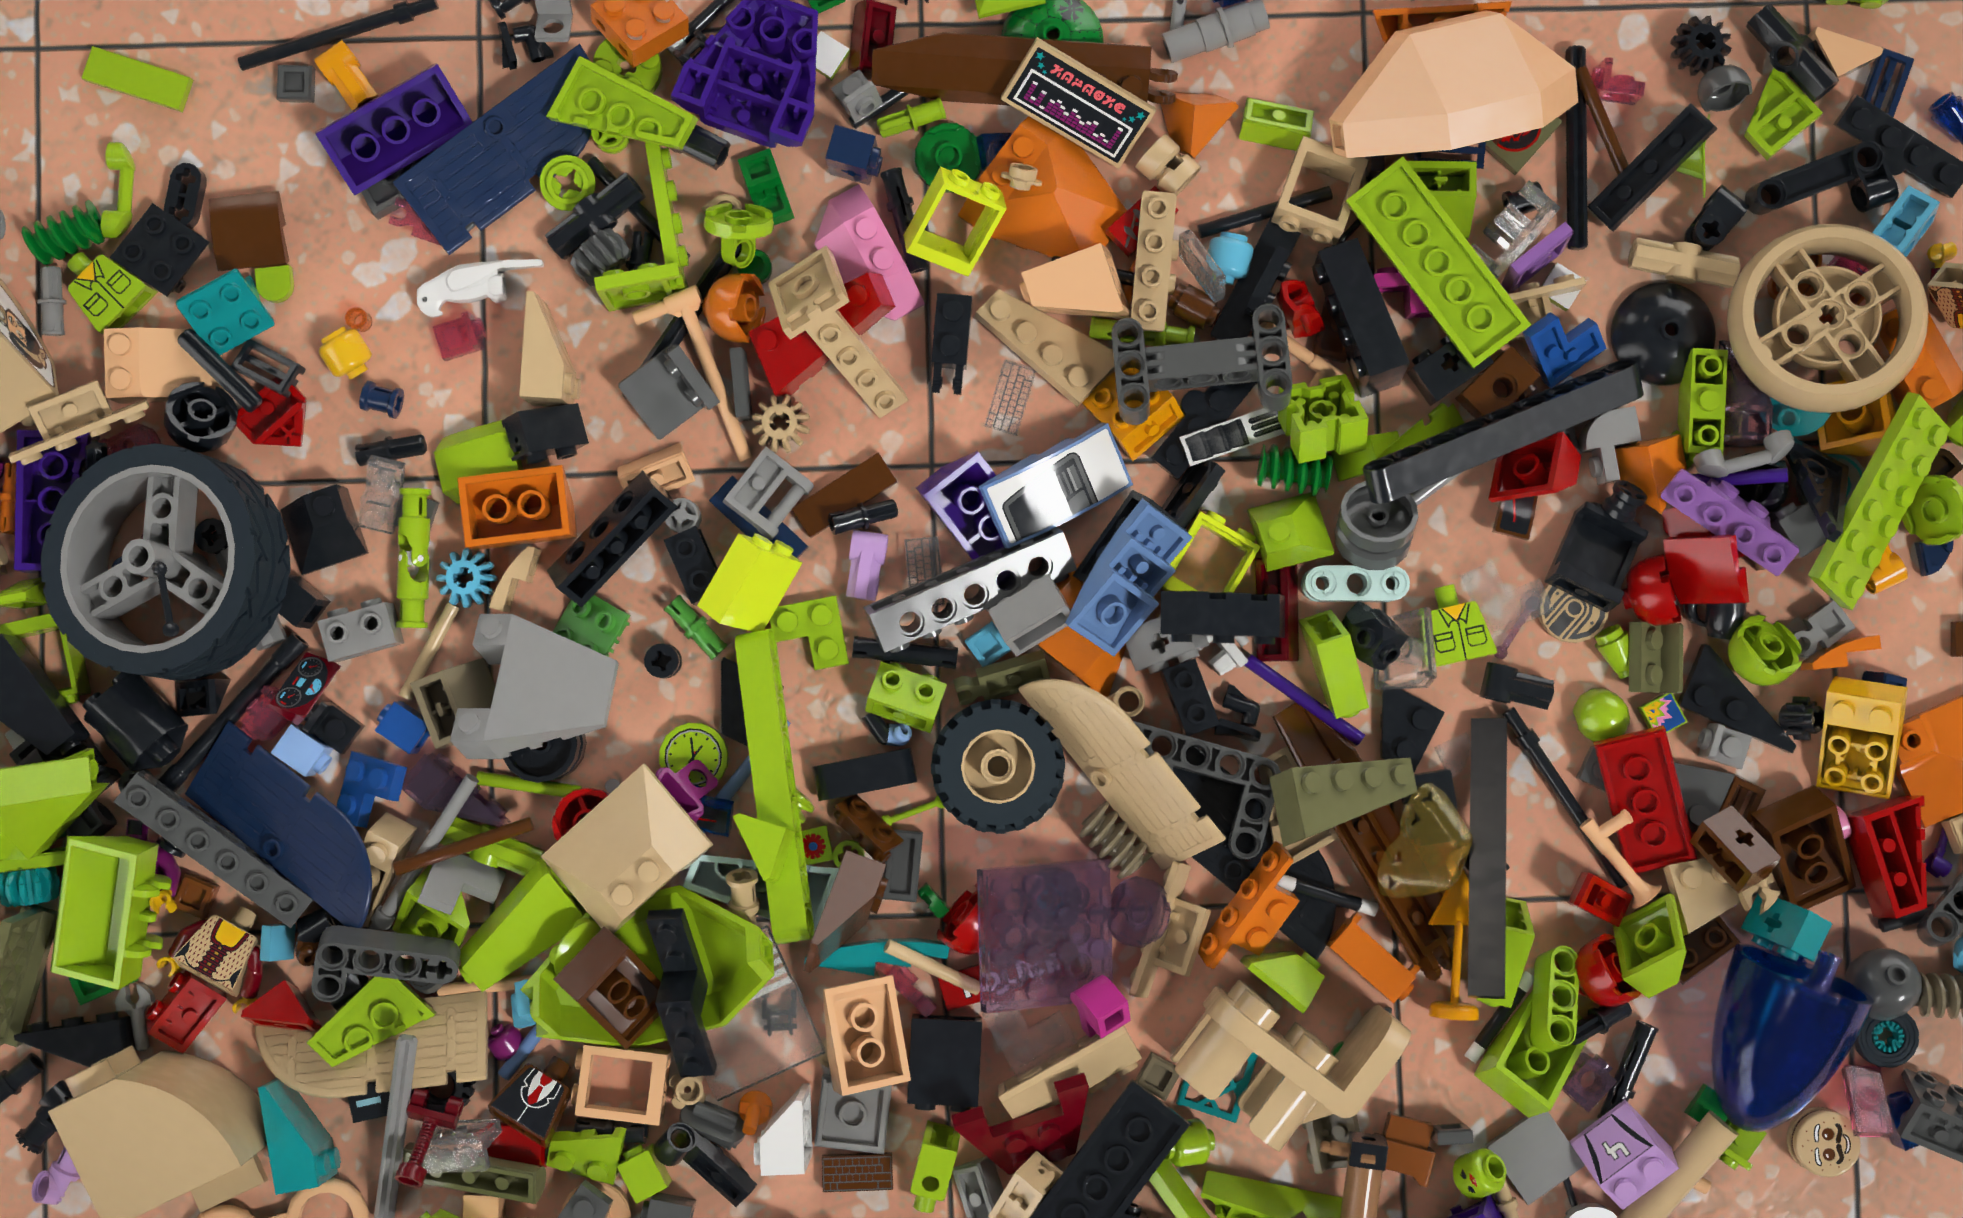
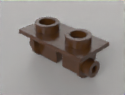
[833,794,904,863]

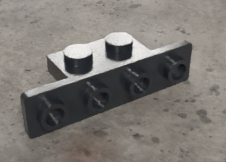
[1211,215,1301,340]

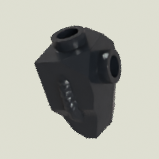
[1342,601,1409,671]

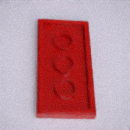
[1593,725,1698,874]

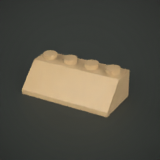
[998,1025,1142,1119]

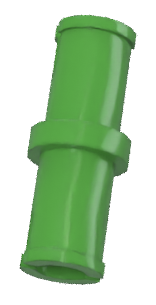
[664,595,728,660]

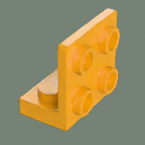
[1082,368,1185,461]

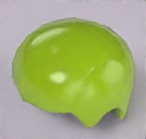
[1573,688,1630,742]

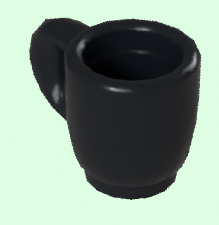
[1683,603,1747,640]

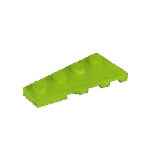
[546,56,699,150]

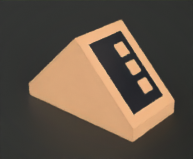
[1807,27,1883,79]

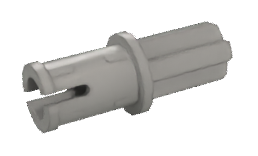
[37,266,67,336]

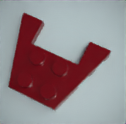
[951,1072,1089,1175]

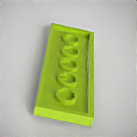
[1345,156,1531,368]
[1808,392,1950,610]

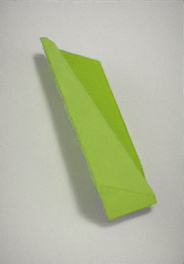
[1200,1170,1343,1218]

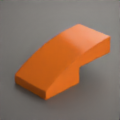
[1801,635,1882,670]

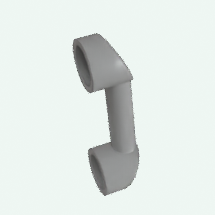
[1693,430,1795,478]

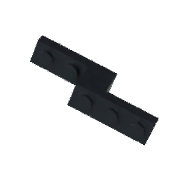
[1072,460,1225,584]
[646,908,717,1077]

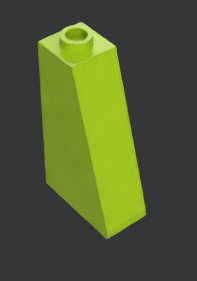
[459,858,586,992]

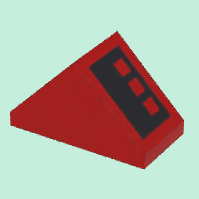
[241,979,322,1033]

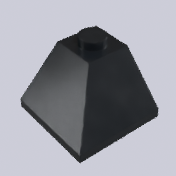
[280,484,369,576]

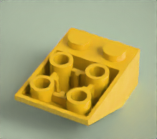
[1816,676,1908,800]

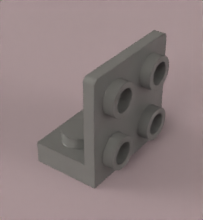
[618,344,720,440]
[1897,1068,1963,1163]

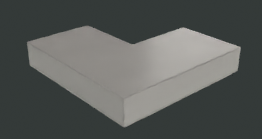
[417,854,506,915]

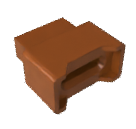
[1374,1112,1436,1187]

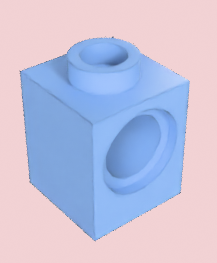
[271,724,333,777]

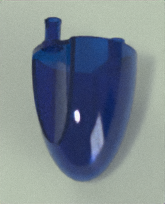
[1711,944,1874,1132]

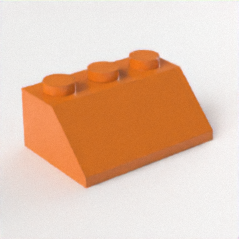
[1873,307,1963,409]
[457,465,577,550]

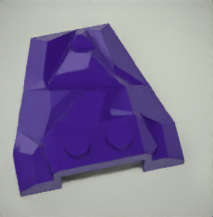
[671,0,818,148]

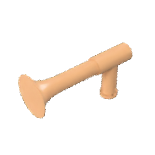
[1261,322,1345,387]
[1580,809,1662,909]

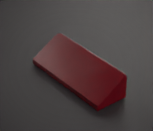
[1255,558,1299,662]

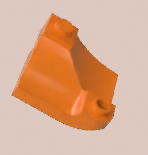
[1895,695,1963,828]

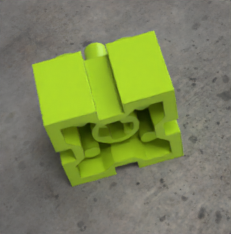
[1278,374,1369,464]

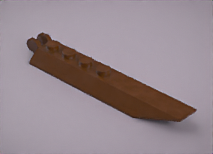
[871,32,1178,106]
[1272,702,1454,981]

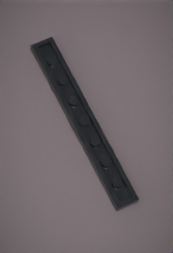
[1468,718,1507,999]

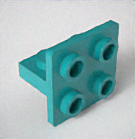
[176,269,275,356]

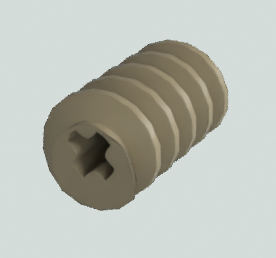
[1079,801,1154,879]
[1916,972,1963,1019]

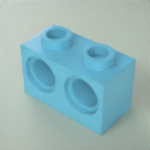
[1872,185,1940,257]

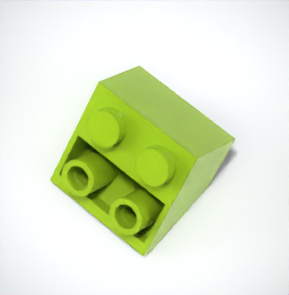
[1407,161,1477,240]

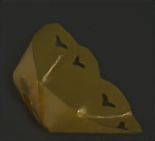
[1378,783,1473,898]

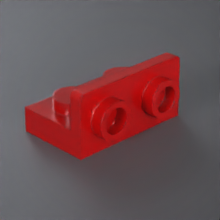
[145,970,227,1054]

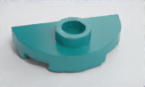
[1760,392,1832,437]

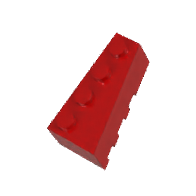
[748,272,896,396]

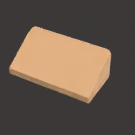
[617,443,696,492]

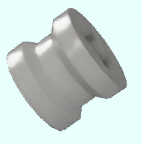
[665,498,702,533]

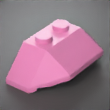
[814,184,925,321]

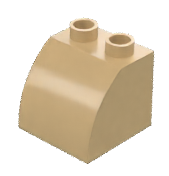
[48,1045,267,1218]

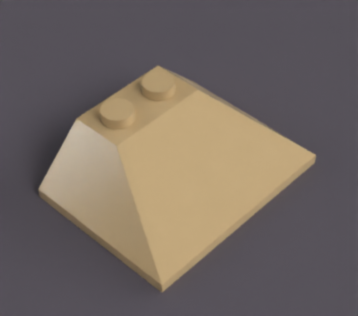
[541,764,713,934]

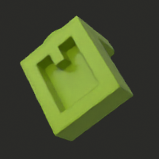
[1719,1110,1767,1171]

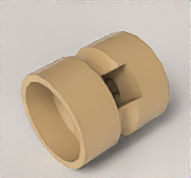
[1136,134,1201,195]

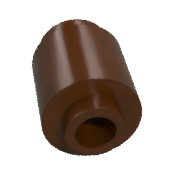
[1167,283,1221,330]

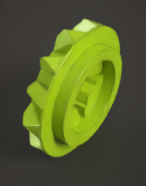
[540,155,596,211]

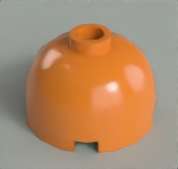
[702,273,766,343]

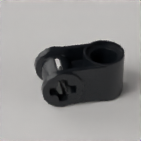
[1684,185,1750,251]

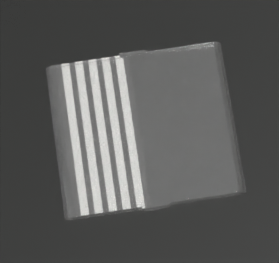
[705,925,826,1101]

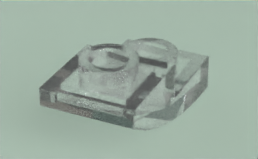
[359,455,406,535]

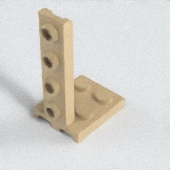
[768,246,908,419]

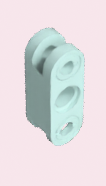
[1300,565,1410,602]

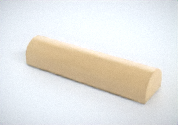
[1618,1110,1739,1218]

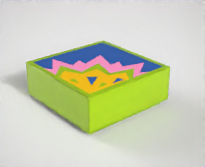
[1638,693,1688,733]

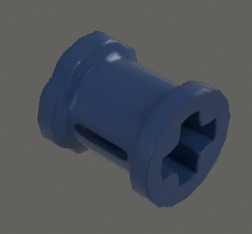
[359,381,404,419]

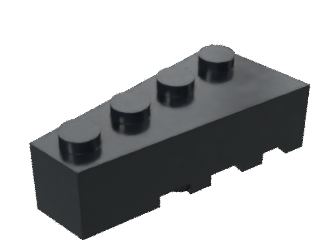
[1312,238,1410,398]

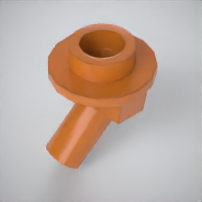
[738,1090,773,1135]

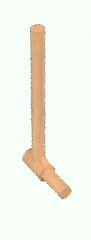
[632,285,752,462]

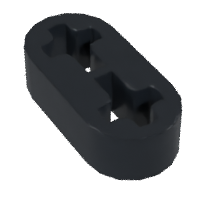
[164,163,207,229]

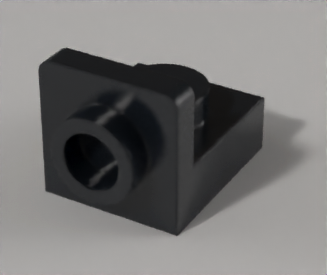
[302,701,365,754]

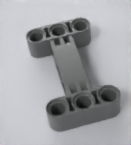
[1112,304,1292,425]

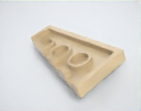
[975,289,1115,407]

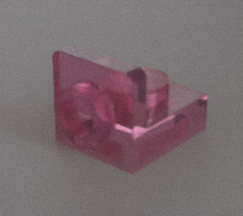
[1591,57,1645,105]
[433,311,487,361]

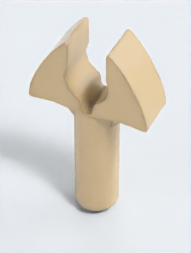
[1738,877,1780,914]

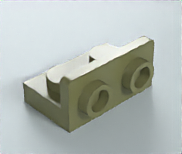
[1629,622,1683,693]

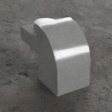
[1578,406,1642,485]

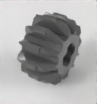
[570,228,631,286]

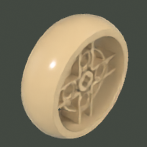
[1727,224,1928,413]

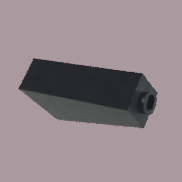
[0,633,90,757]

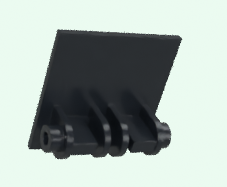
[110,203,210,297]

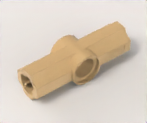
[1628,237,1741,288]

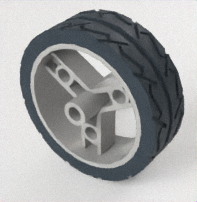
[41,444,291,681]

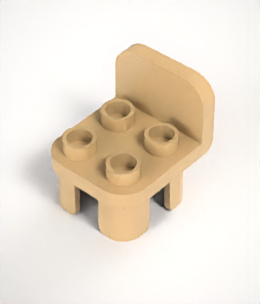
[1170,979,1411,1152]

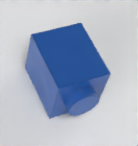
[375,701,430,754]

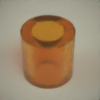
[345,307,372,332]

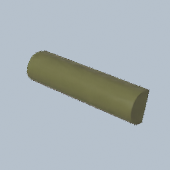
[403,1142,546,1204]

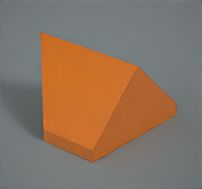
[1161,92,1239,159]
[1615,434,1687,514]

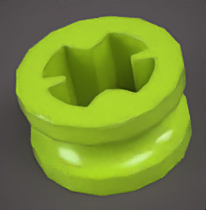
[833,840,865,868]

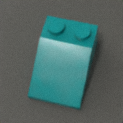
[258,1078,341,1195]

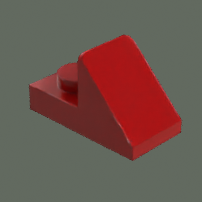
[1567,872,1633,927]

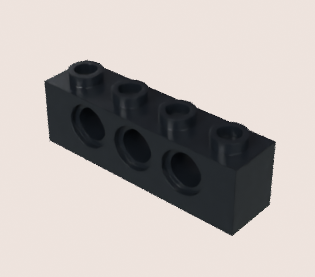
[547,470,678,608]

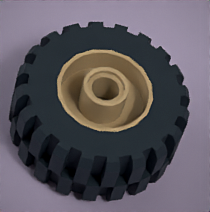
[931,699,1065,834]

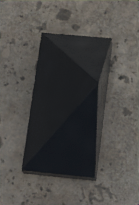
[176,679,231,717]

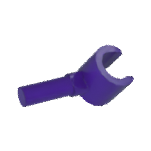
[1924,827,1952,878]

